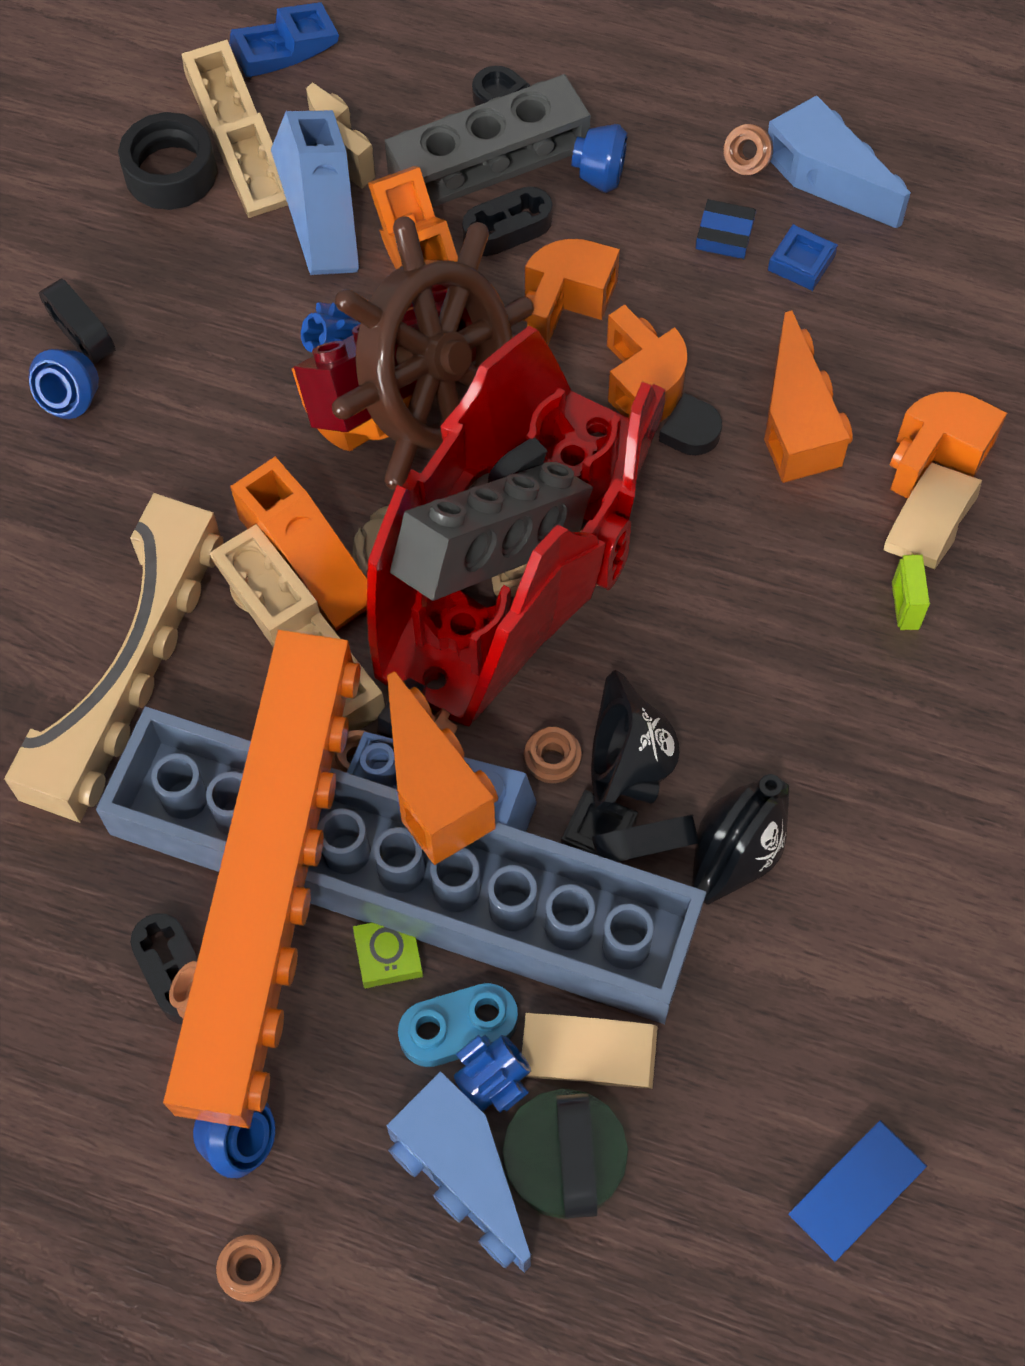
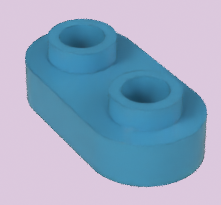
[398,983,518,1067]

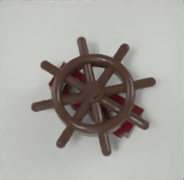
[293,216,534,490]

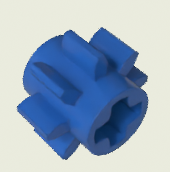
[301,302,361,352]
[454,1035,531,1113]

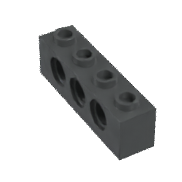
[385,74,591,207]
[390,462,593,601]

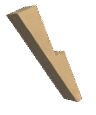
[182,40,288,218]
[209,524,385,732]

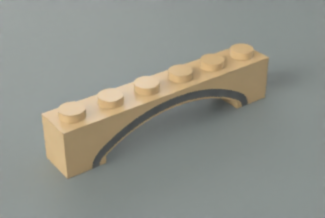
[4,493,224,823]

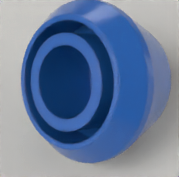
[572,124,628,193]
[29,349,99,419]
[193,1102,275,1178]

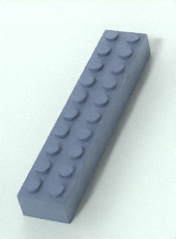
[96,706,706,1025]

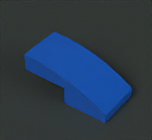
[229,2,339,77]
[788,1120,928,1262]

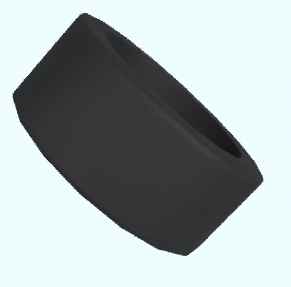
[118,112,217,210]

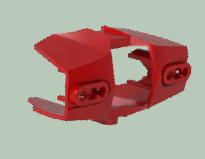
[367,326,665,727]

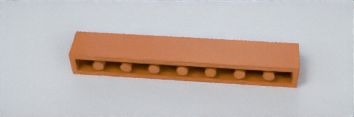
[163,630,361,1129]

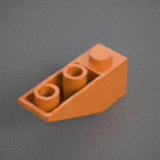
[764,310,853,483]
[230,456,367,631]
[387,671,498,865]

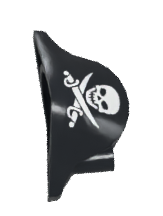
[591,670,680,810]
[692,774,789,905]

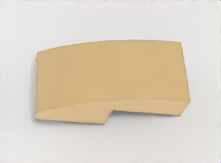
[306,82,375,189]
[884,463,982,569]
[522,1013,658,1089]

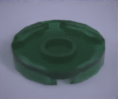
[503,1088,628,1219]

